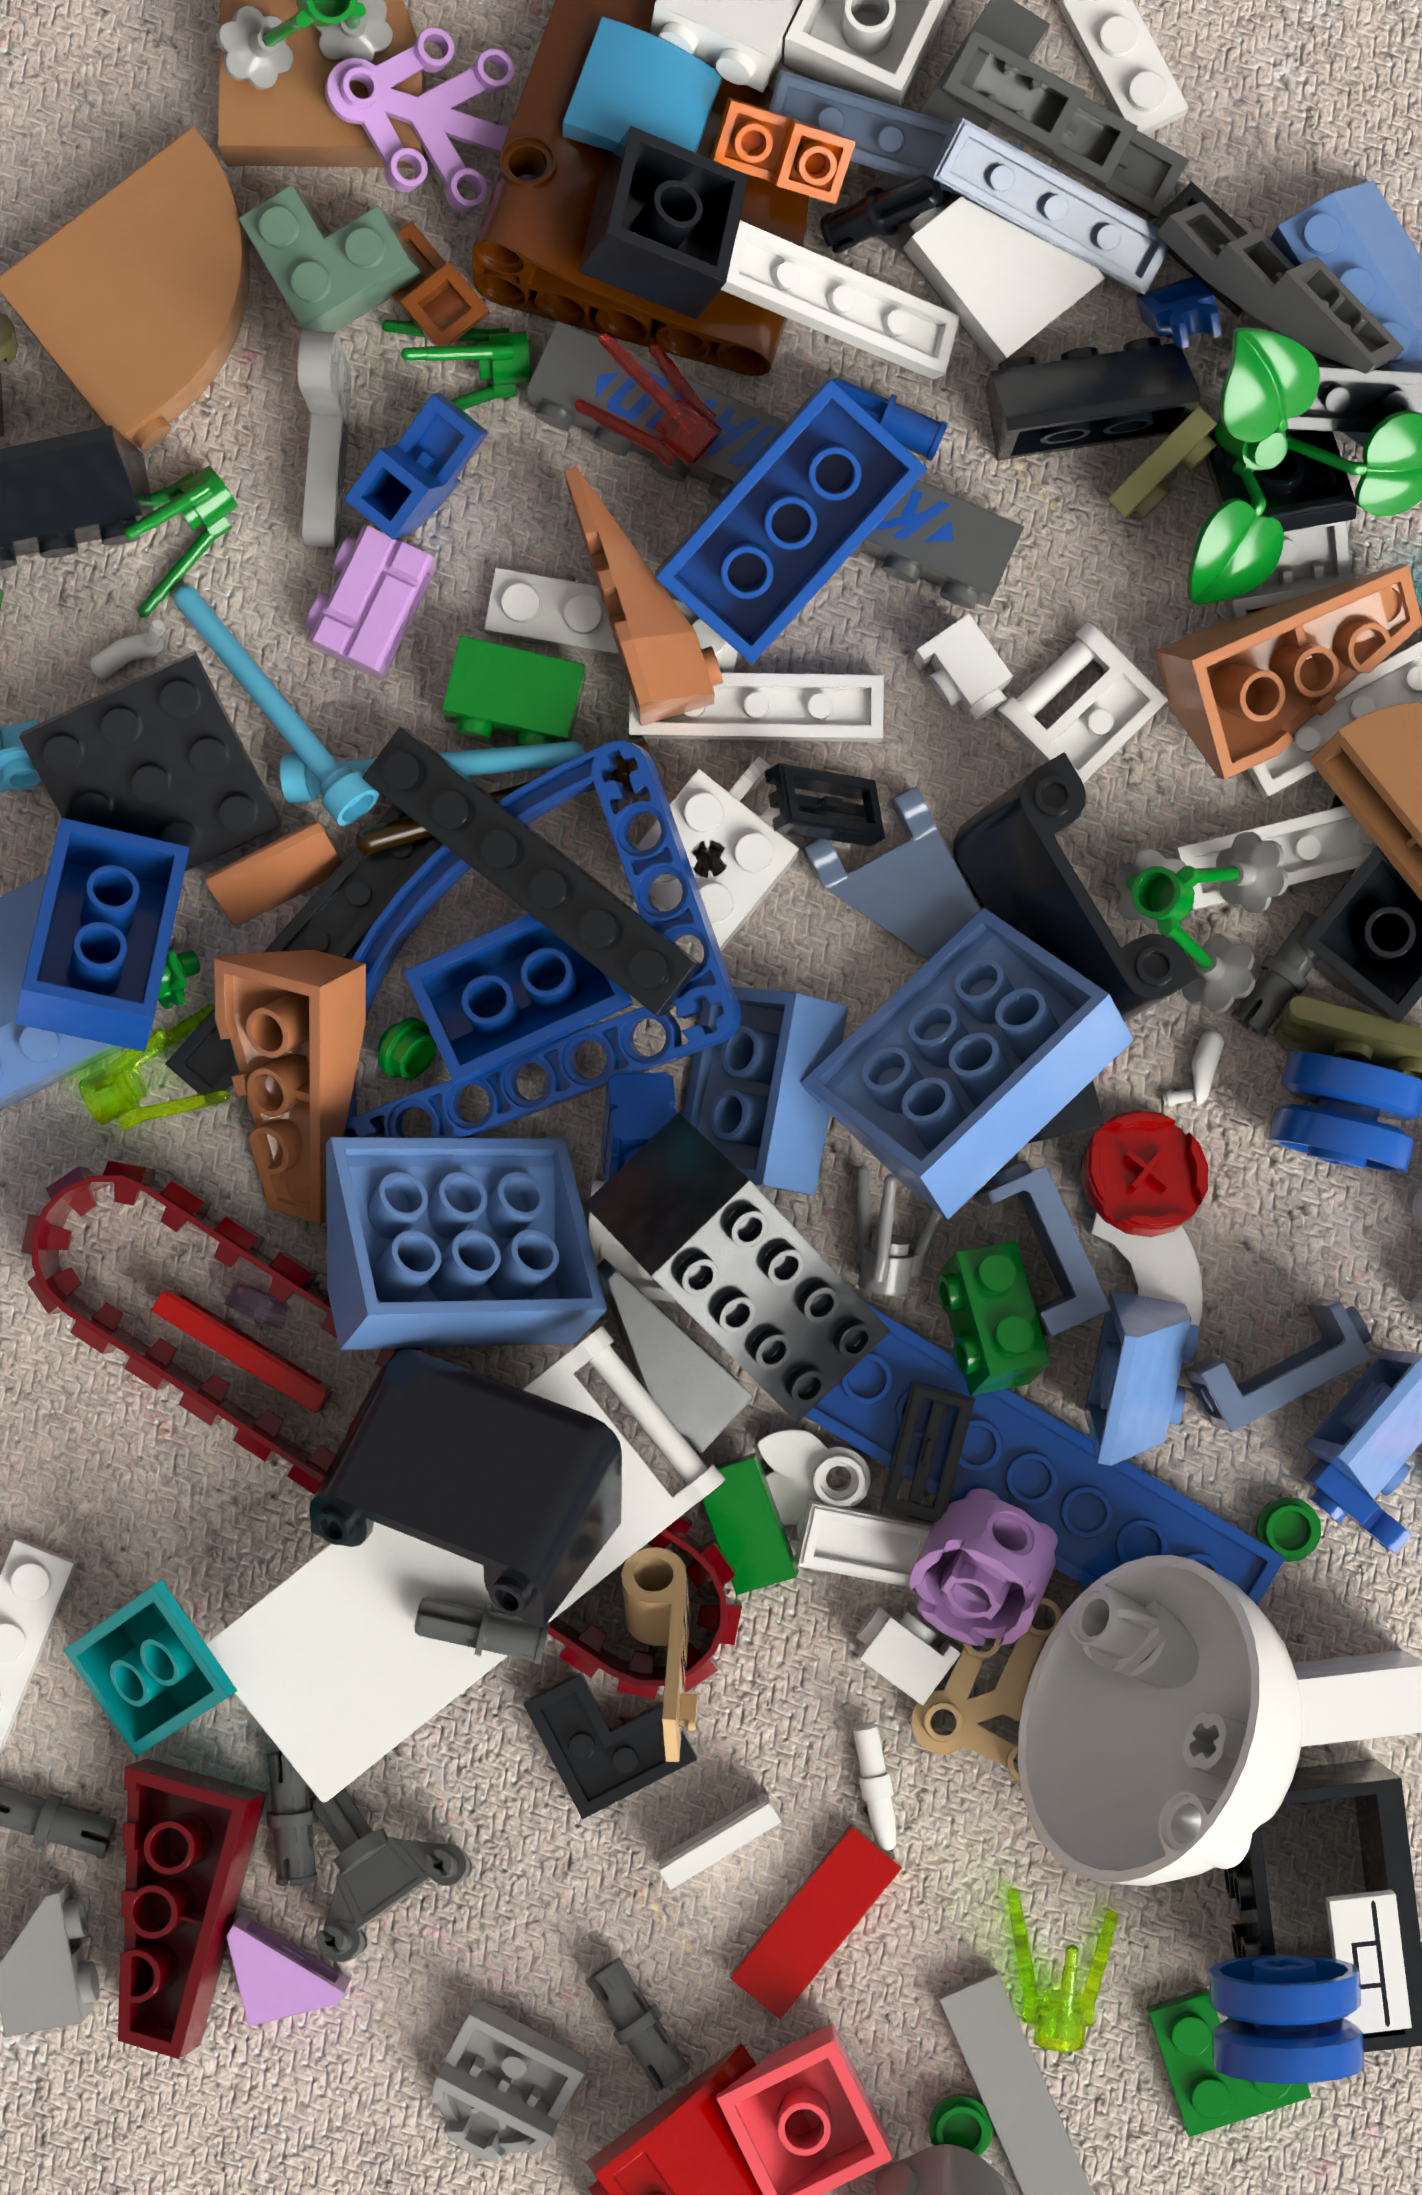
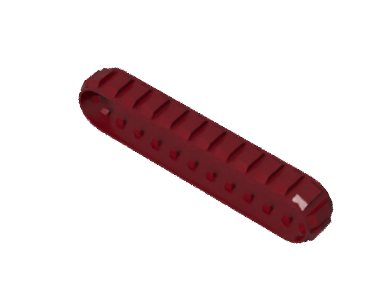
[21,1160,742,1699]

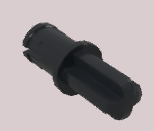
[820,174,944,254]

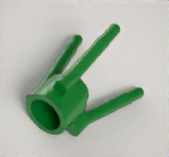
[382,320,531,410]
[124,466,238,618]

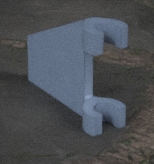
[801,786,981,961]

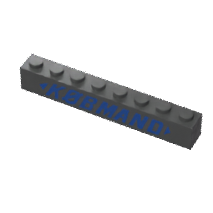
[526,321,1024,609]

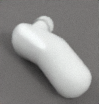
[90,619,165,679]
[1163,1031,1225,1107]

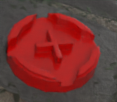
[1080,1110,1208,1237]

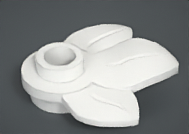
[758,1429,871,1539]

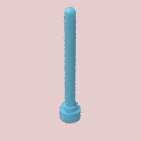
[173,585,379,826]
[280,741,585,804]

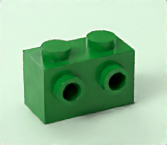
[442,635,586,746]
[937,1240,1051,1396]

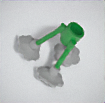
[216,0,393,90]
[1114,832,1288,1013]

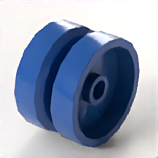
[1267,1051,1422,1173]
[1209,1955,1364,2084]

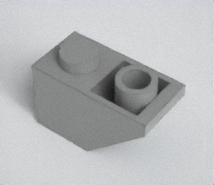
[0,1882,100,2038]

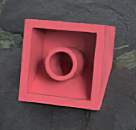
[716,2023,893,2195]

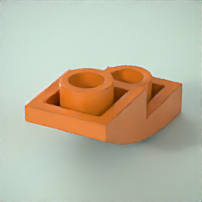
[710,97,856,204]

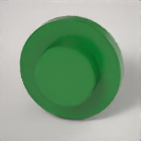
[378,1017,437,1080]
[1256,1497,1321,1562]
[928,2094,993,2156]

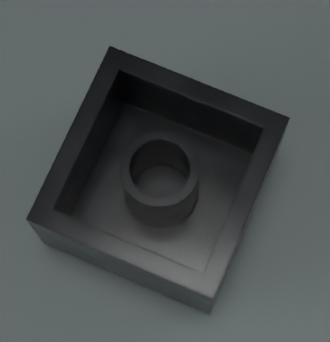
[578,126,749,320]

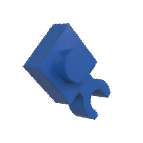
[1136,276,1222,348]
[1303,1460,1412,1554]

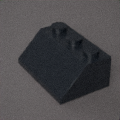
[985,337,1201,461]
[0,425,157,570]

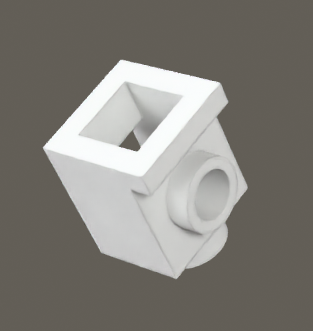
[913,614,1013,721]
[856,1606,961,1706]

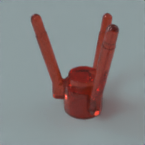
[575,333,722,468]

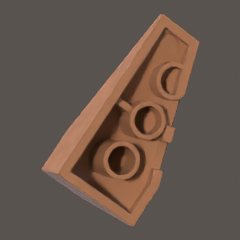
[564,467,723,726]
[1154,563,1422,780]
[214,950,366,1225]

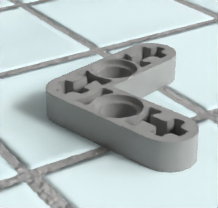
[298,330,351,548]

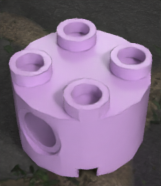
[909,1488,1058,1646]

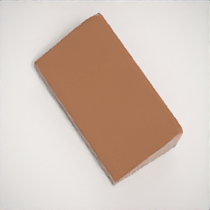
[205,821,342,925]

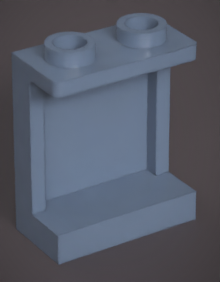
[977,1160,1111,1337]
[1183,1299,1371,1432]

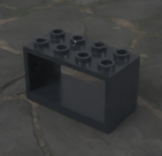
[584,1112,891,1423]
[1224,1759,1422,2052]

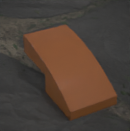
[391,221,490,346]

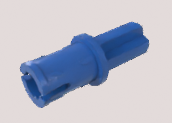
[832,377,948,461]

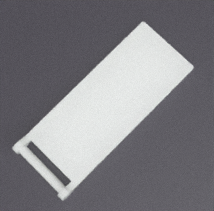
[206,1326,726,1802]

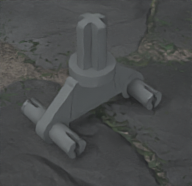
[312,1788,472,1962]

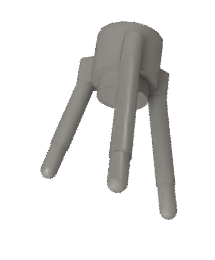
[855,1165,944,1296]

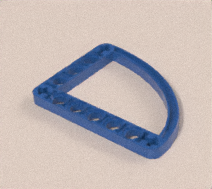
[344,740,741,1138]

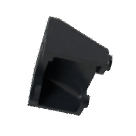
[953,752,1200,1022]
[309,1348,622,1627]

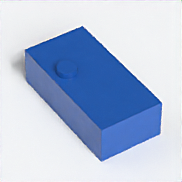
[655,377,928,665]

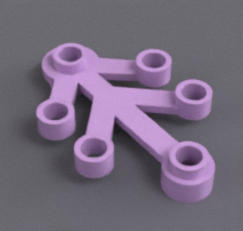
[325,28,538,212]

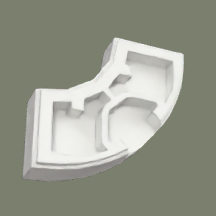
[1089,1211,1203,1327]

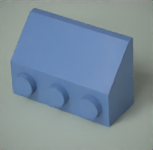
[1270,180,1422,365]
[683,987,849,1195]

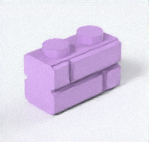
[306,525,437,680]

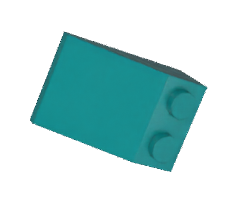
[63,1580,238,1757]

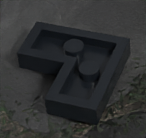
[524,1672,697,1820]

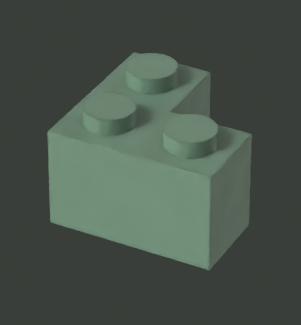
[238,185,425,332]

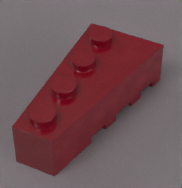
[118,1759,267,2059]

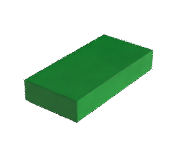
[702,1452,799,1595]

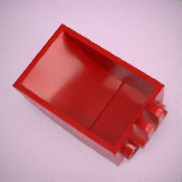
[585,2043,763,2195]

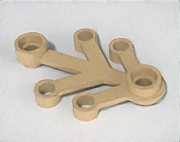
[911,1598,1150,1781]

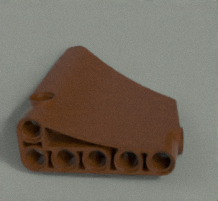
[472,0,810,376]

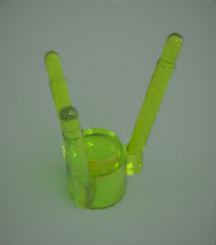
[79,1004,230,1131]
[1007,1888,1118,2052]

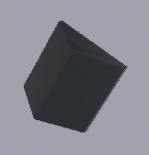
[1298,845,1422,1023]

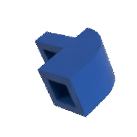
[344,392,489,540]

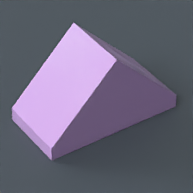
[226,1913,351,2027]

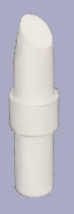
[853,1724,896,1850]

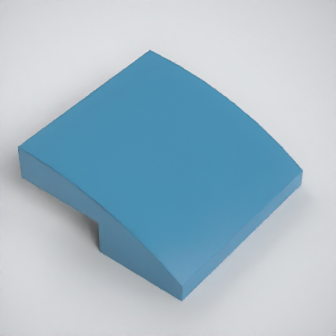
[563,16,722,153]

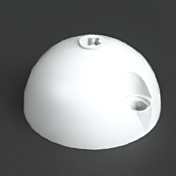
[1018,1555,1303,1886]

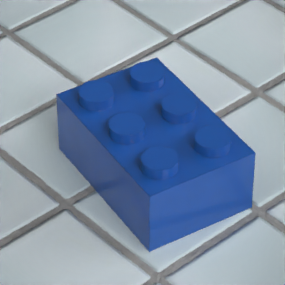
[15,818,190,1052]

